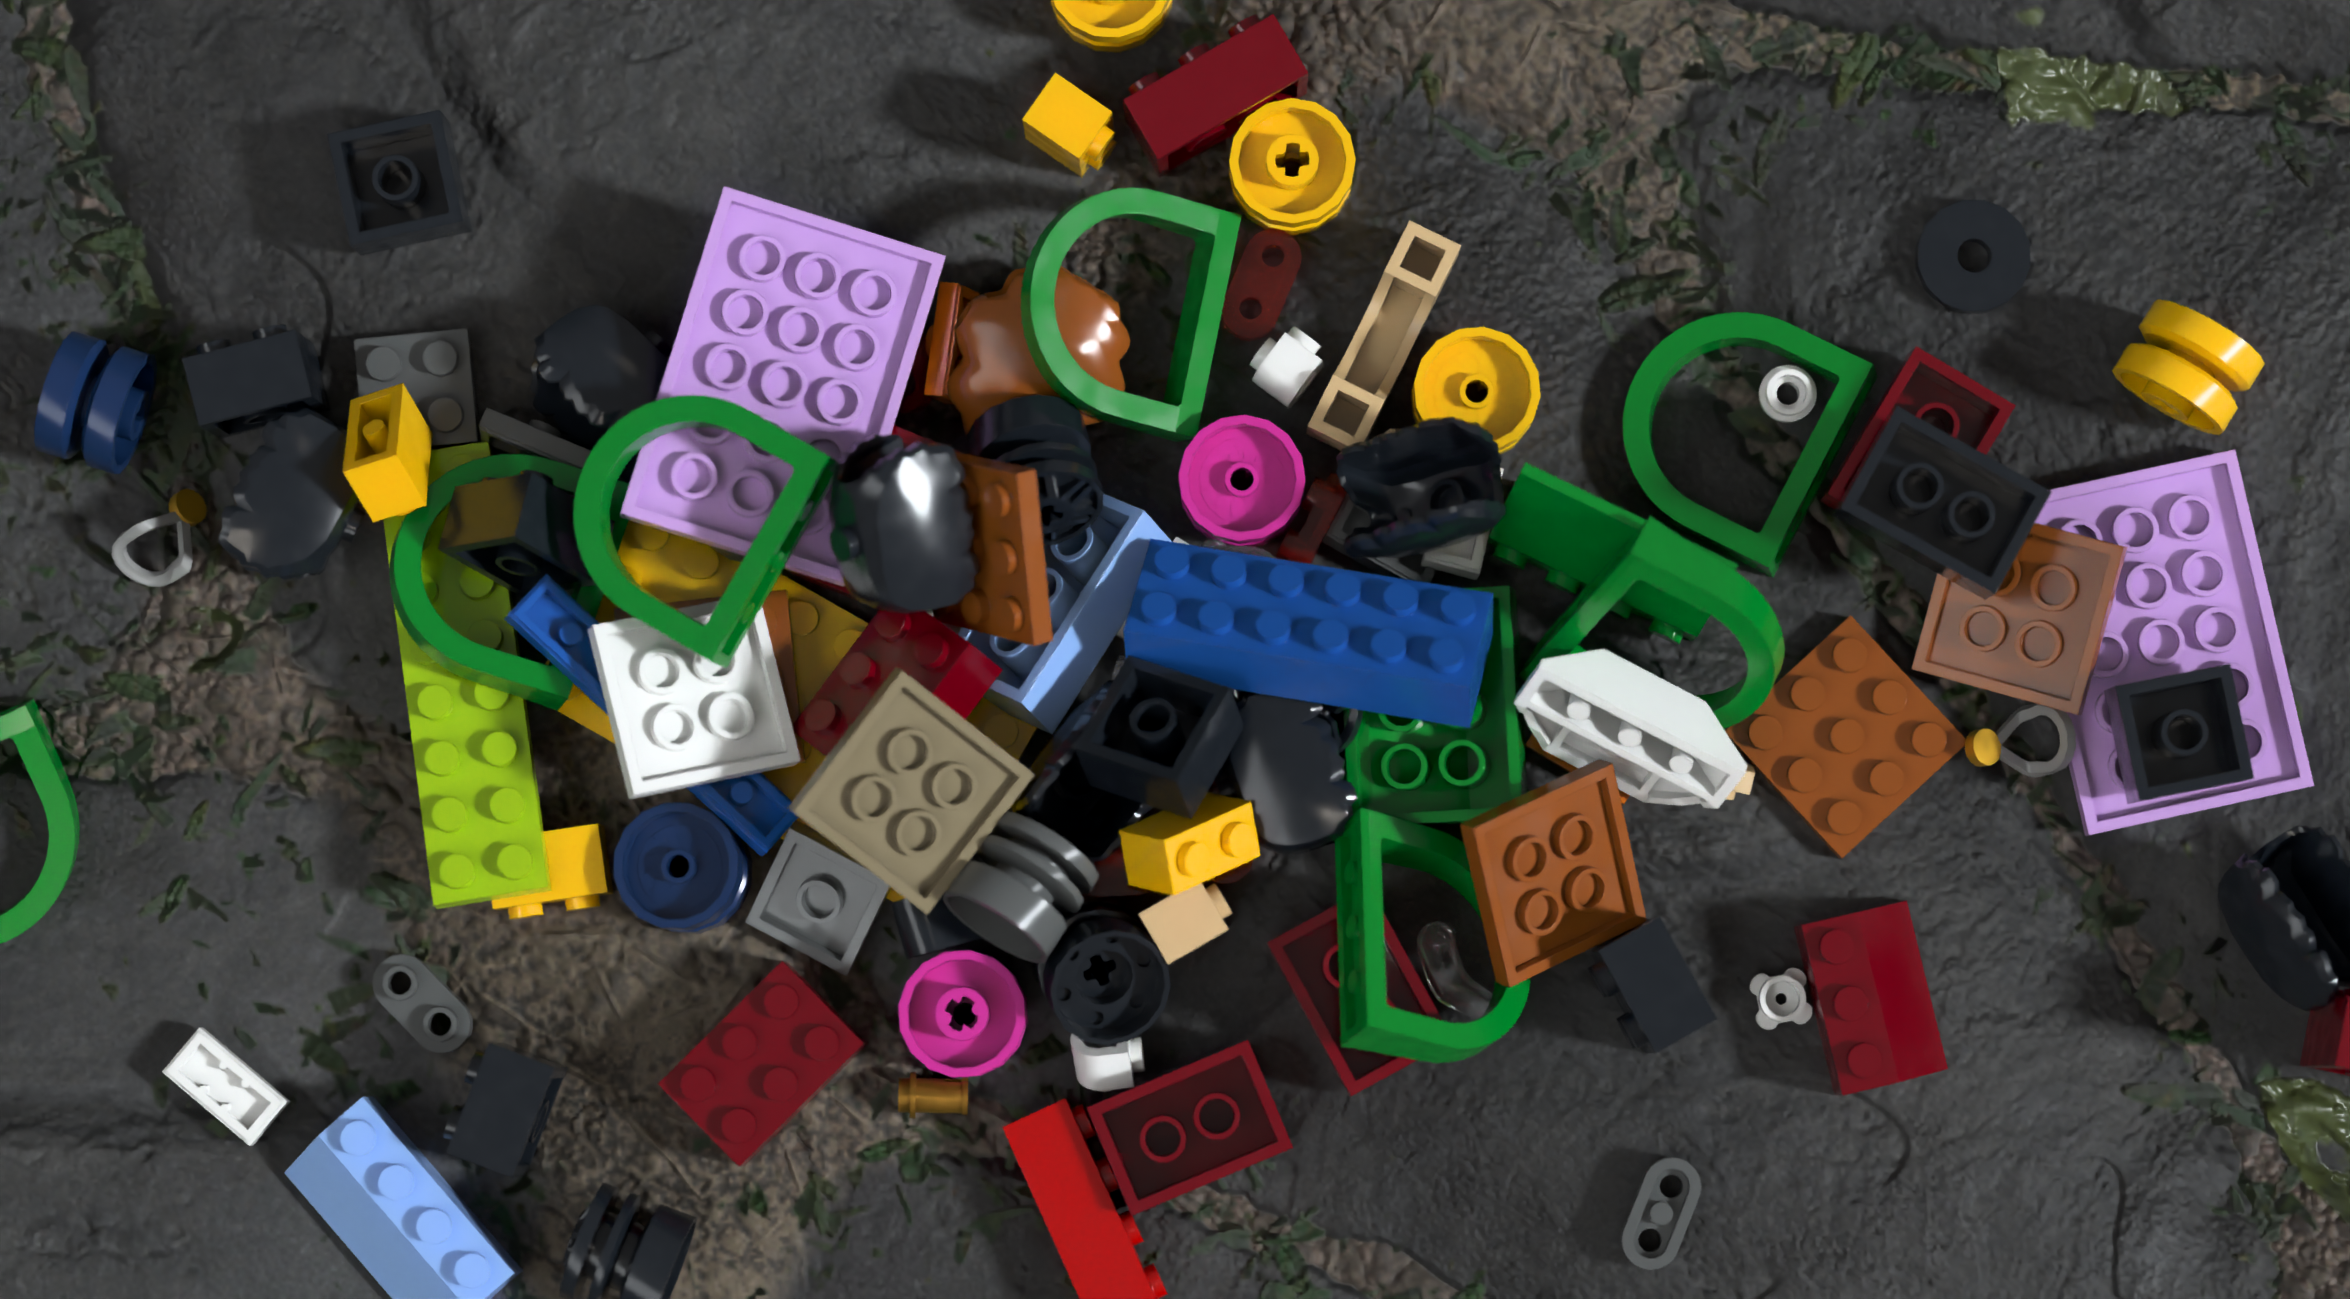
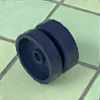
[34,331,157,474]
[613,802,752,934]

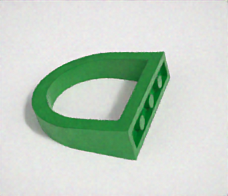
[1020,187,1242,442]
[1623,312,1877,578]
[573,395,839,668]
[389,454,629,711]
[1519,516,1785,729]
[0,698,80,944]
[1335,808,1531,1063]

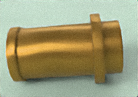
[898,1072,968,1118]

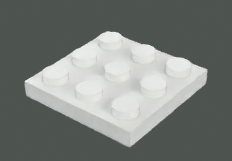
[588,601,801,799]

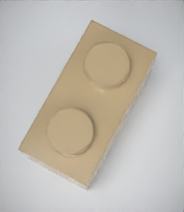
[1138,883,1232,965]

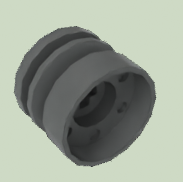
[943,811,1099,963]

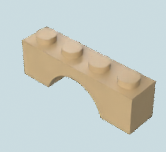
[1306,220,1461,451]

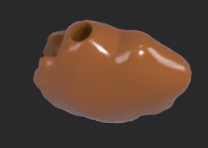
[947,266,1131,438]

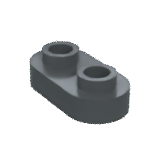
[372,954,473,1053]
[1620,1157,1701,1270]

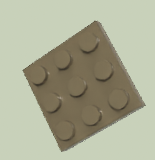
[788,667,1035,915]

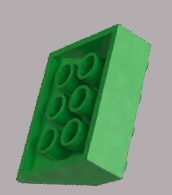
[1487,462,1738,645]
[1343,585,1528,825]

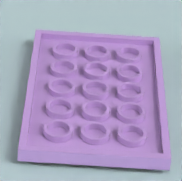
[620,186,946,587]
[2035,449,2314,836]

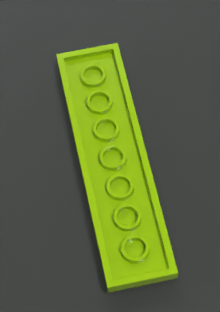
[383,441,552,909]

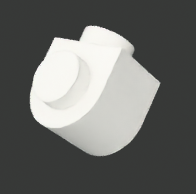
[1250,326,1324,408]
[1070,1034,1145,1092]

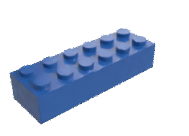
[1123,538,1493,728]

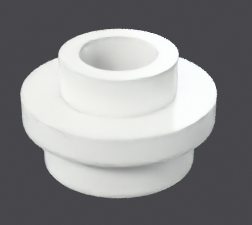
[1759,365,1817,423]

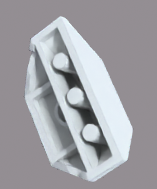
[1514,649,1747,809]

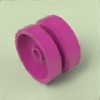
[1178,415,1306,549]
[898,950,1028,1078]

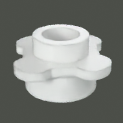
[1750,968,1812,1030]

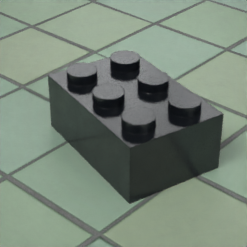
[1832,406,2052,600]

